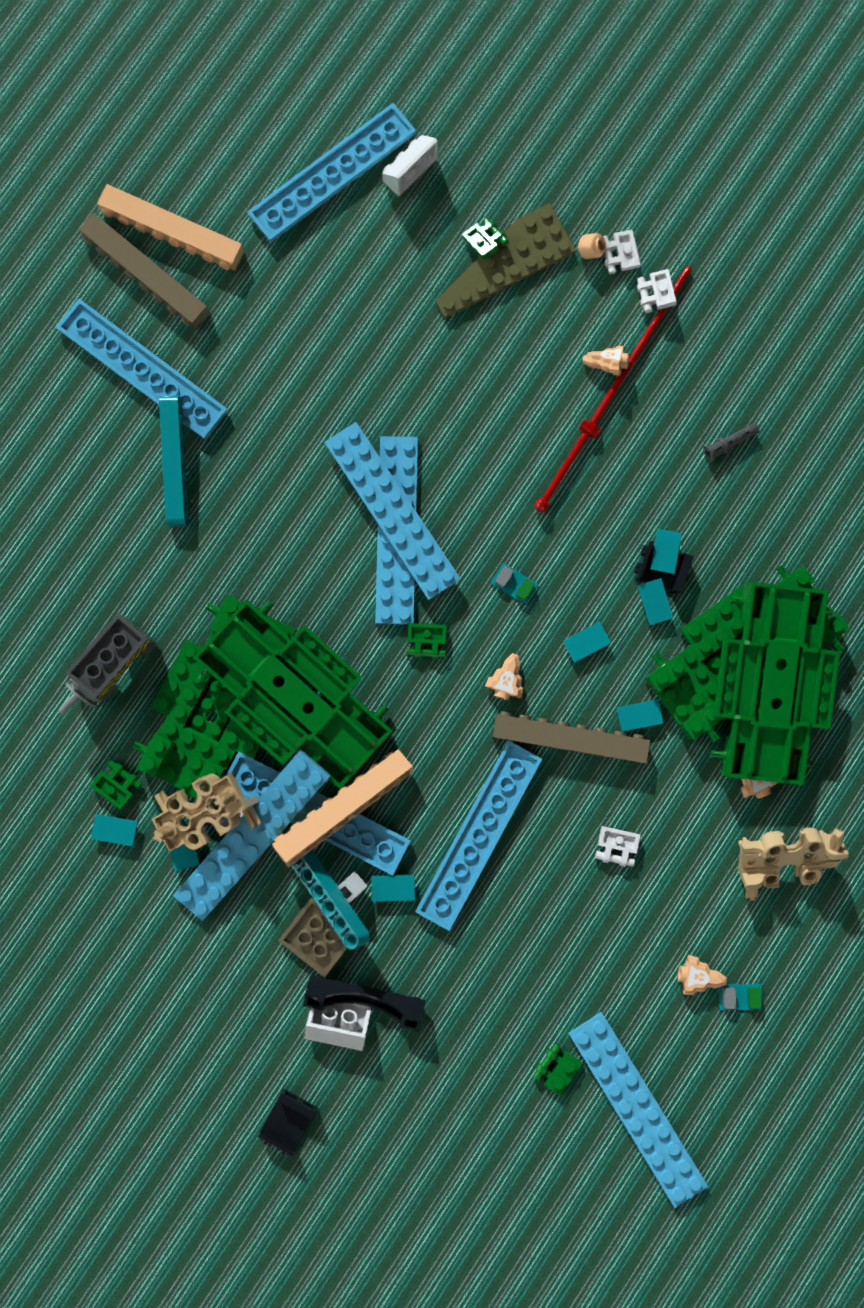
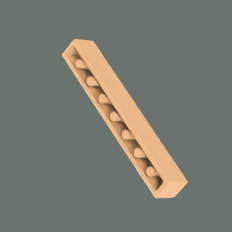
[97,184,244,271]
[272,749,413,868]

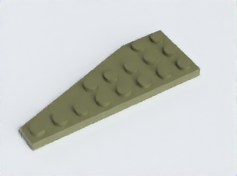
[436,203,576,319]

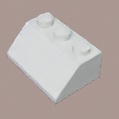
[382,135,438,197]
[304,1003,371,1051]

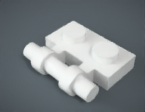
[603,230,641,274]
[637,269,676,313]
[595,826,640,867]

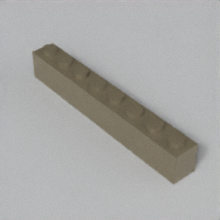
[79,213,210,329]
[492,711,650,763]

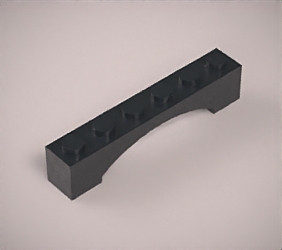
[303,975,426,1031]

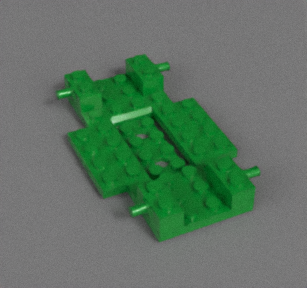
[644,564,850,742]
[710,582,840,785]
[132,595,298,799]
[193,599,392,789]

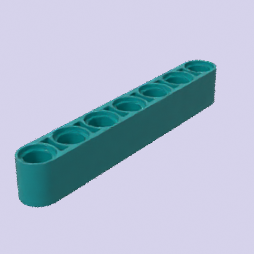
[159,395,189,527]
[291,850,370,949]

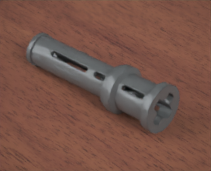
[703,422,759,462]

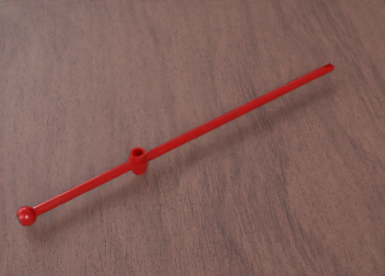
[534,266,692,513]

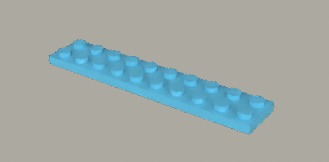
[247,103,416,243]
[56,299,228,439]
[324,422,461,601]
[375,436,418,625]
[415,740,542,931]
[173,750,331,921]
[226,752,411,876]
[569,1012,708,1208]

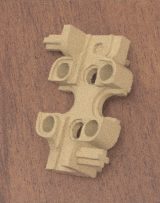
[152,773,261,852]
[738,828,849,900]

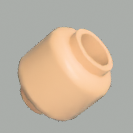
[578,233,607,260]

